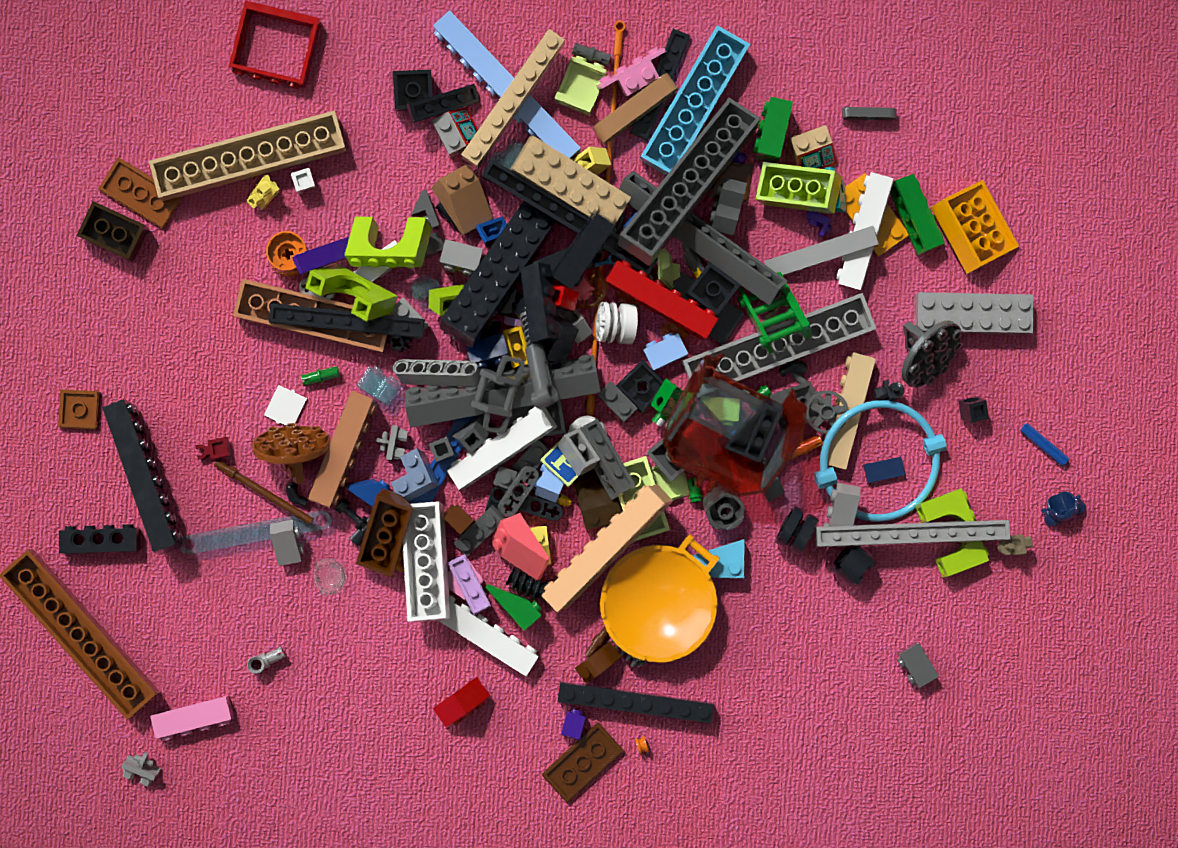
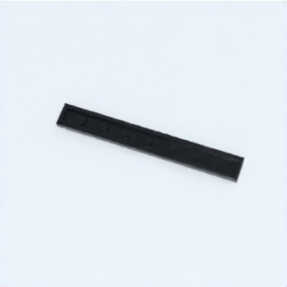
[269,303,425,339]

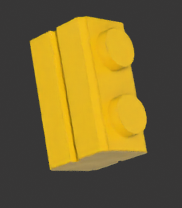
[503,326,528,370]

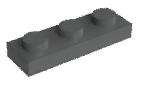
[453,505,506,557]

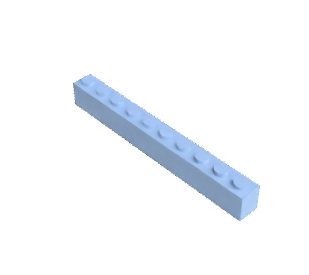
[433,10,581,160]

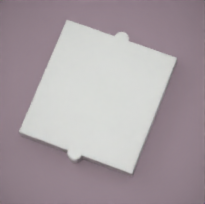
[264,385,307,425]

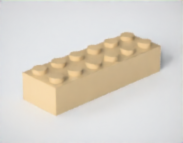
[510,136,631,224]

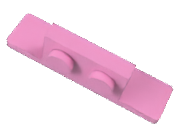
[596,47,666,96]

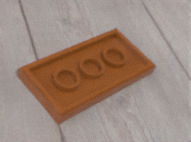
[98,157,183,229]

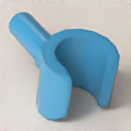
[593,255,620,268]

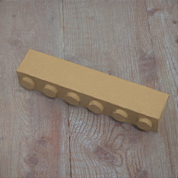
[825,352,876,470]

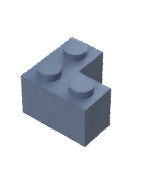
[391,448,439,502]

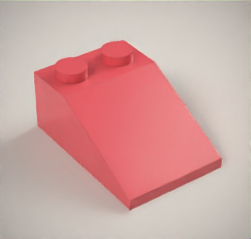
[492,513,550,580]

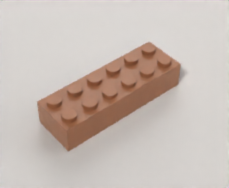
[308,390,378,508]

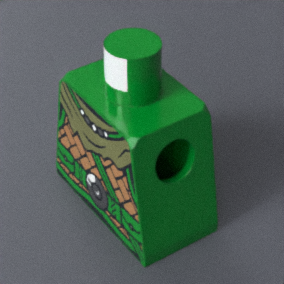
[651,378,698,427]

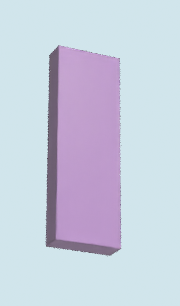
[447,554,491,614]

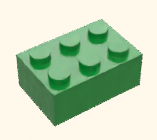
[752,97,793,164]

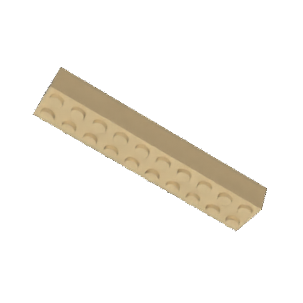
[149,111,347,201]

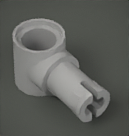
[247,646,286,674]

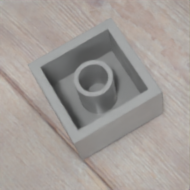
[440,239,484,277]

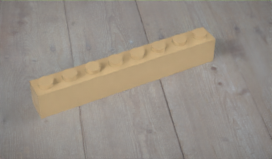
[461,29,565,169]

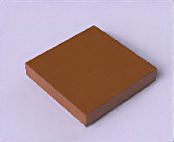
[58,389,100,430]

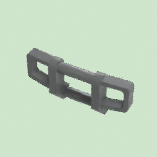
[471,355,525,434]

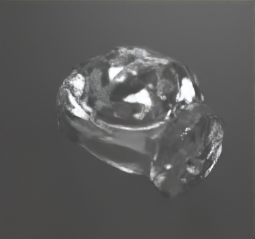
[313,558,348,596]

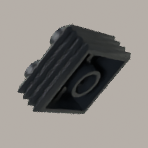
[616,360,664,413]

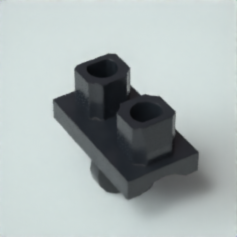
[872,379,905,401]

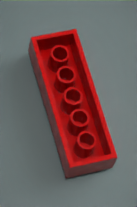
[606,260,718,342]

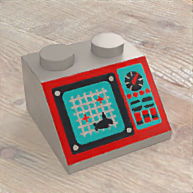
[432,107,478,158]

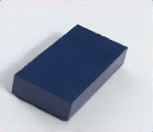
[863,457,905,483]

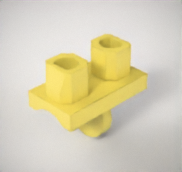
[247,175,280,210]

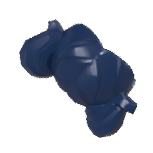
[1041,491,1086,526]

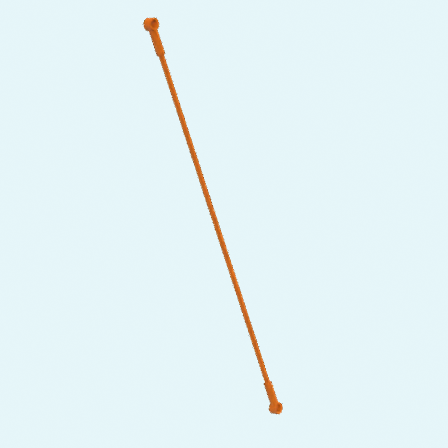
[586,21,625,416]

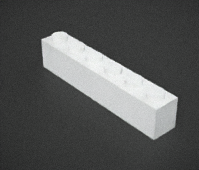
[836,172,894,290]
[447,407,557,490]
[440,595,539,676]

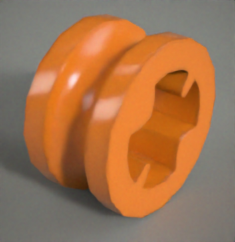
[635,736,649,755]

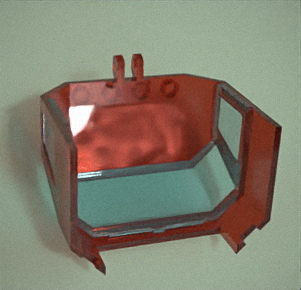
[662,353,807,497]

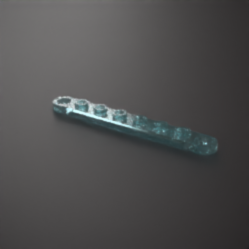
[180,510,332,554]

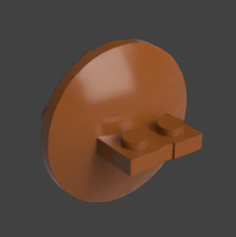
[252,423,330,484]

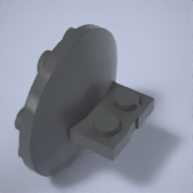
[902,320,962,387]

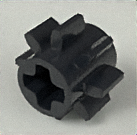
[387,335,412,353]

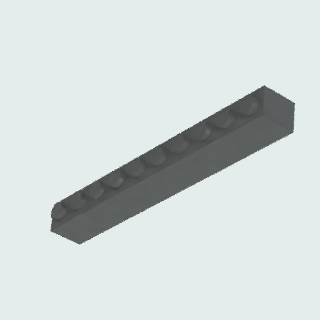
[619,171,787,305]

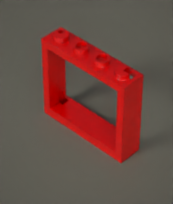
[229,0,321,89]

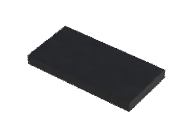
[672,272,744,345]

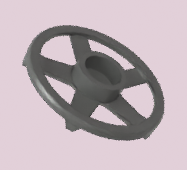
[805,390,849,434]

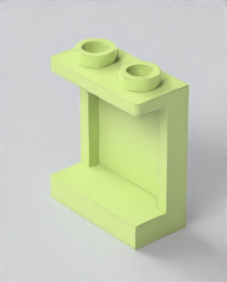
[555,56,607,116]

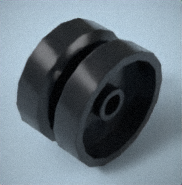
[775,506,819,555]

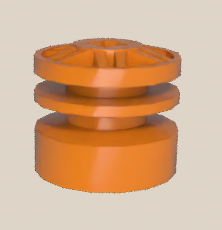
[266,231,308,277]

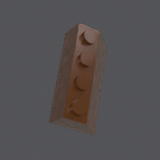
[356,488,414,577]

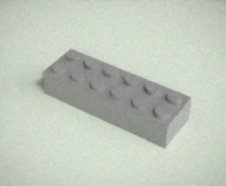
[914,292,1033,335]

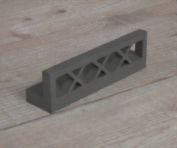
[580,419,636,500]

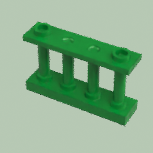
[737,272,812,354]

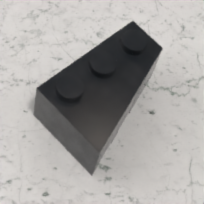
[724,398,784,463]

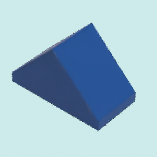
[476,216,507,247]

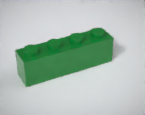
[890,174,945,255]

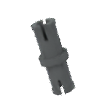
[572,42,611,66]

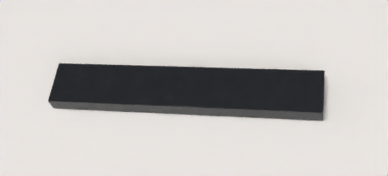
[630,28,690,141]

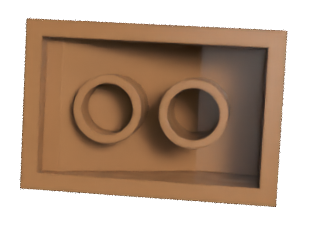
[431,163,493,235]

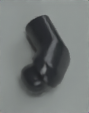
[779,360,808,377]
[285,482,309,508]

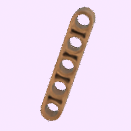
[592,73,679,144]

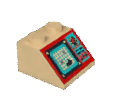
[788,125,837,169]

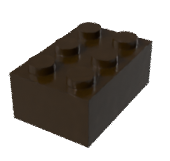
[76,201,149,262]

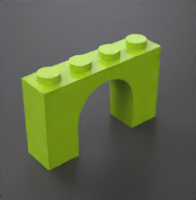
[344,217,432,268]
[305,263,397,321]
[915,488,989,577]

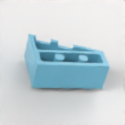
[692,539,744,578]

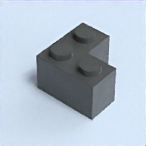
[709,178,747,235]

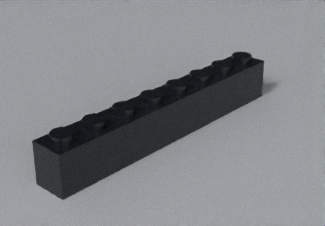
[558,681,714,723]

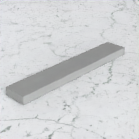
[764,226,879,275]

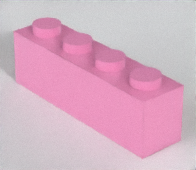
[150,695,234,741]

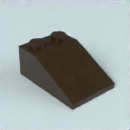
[573,469,621,530]

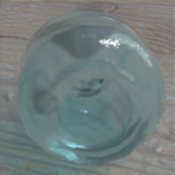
[410,275,440,303]

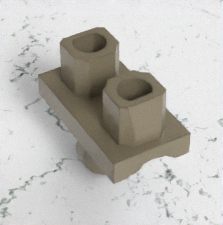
[998,534,1033,556]

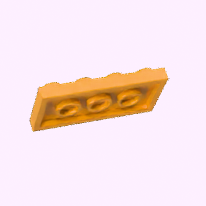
[845,173,908,257]

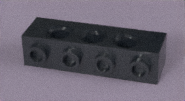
[59,524,140,554]

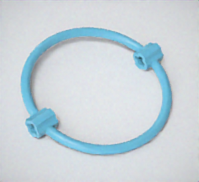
[814,400,947,522]

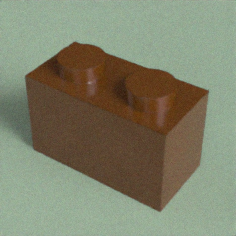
[444,504,475,535]

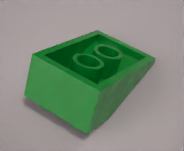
[486,584,542,631]

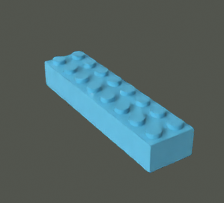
[640,25,750,176]

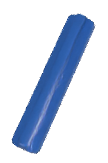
[1020,423,1069,466]

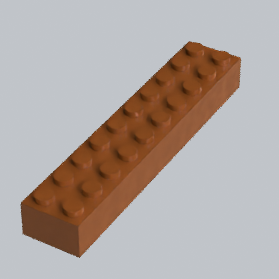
[0,549,160,720]

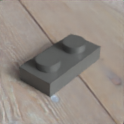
[512,439,551,479]

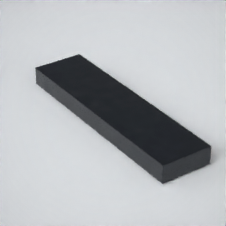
[406,83,480,123]

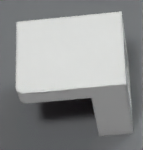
[291,168,315,195]

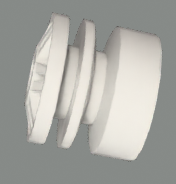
[596,302,638,344]

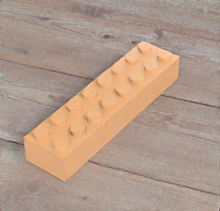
[541,484,673,612]

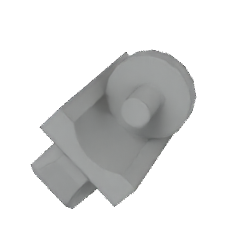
[376,425,409,461]
[121,752,161,787]

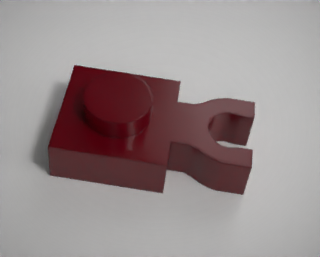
[195,437,231,460]

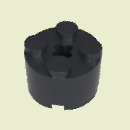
[830,546,875,586]

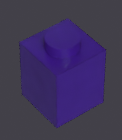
[561,708,586,739]

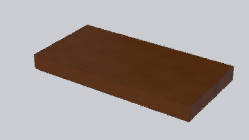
[541,722,624,803]

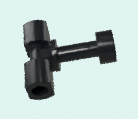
[334,498,370,546]

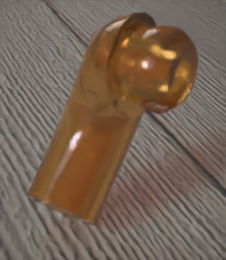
[661,323,690,340]

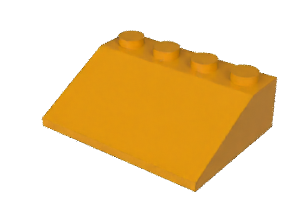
[931,180,1019,274]

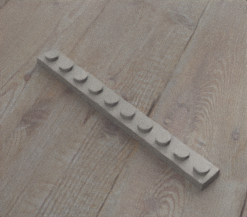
[816,520,1010,547]

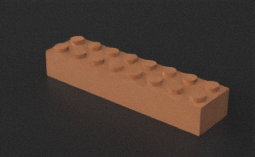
[233,279,393,354]

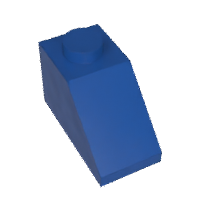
[345,479,390,507]

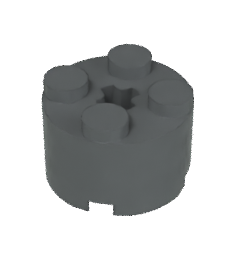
[703,485,745,530]

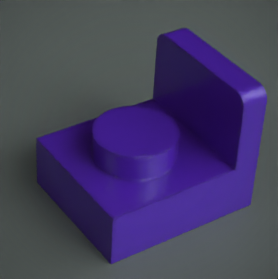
[805,211,832,238]

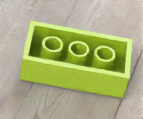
[755,162,842,214]

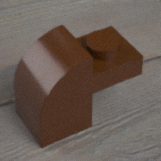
[575,641,621,683]

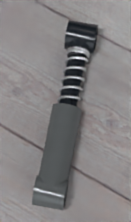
[512,296,559,410]

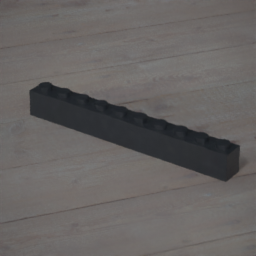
[482,159,658,275]

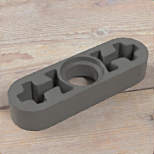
[841,107,897,120]
[498,466,539,517]

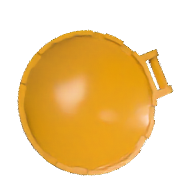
[600,534,720,662]

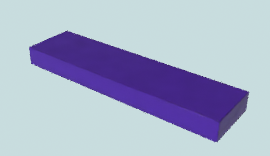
[292,236,350,275]

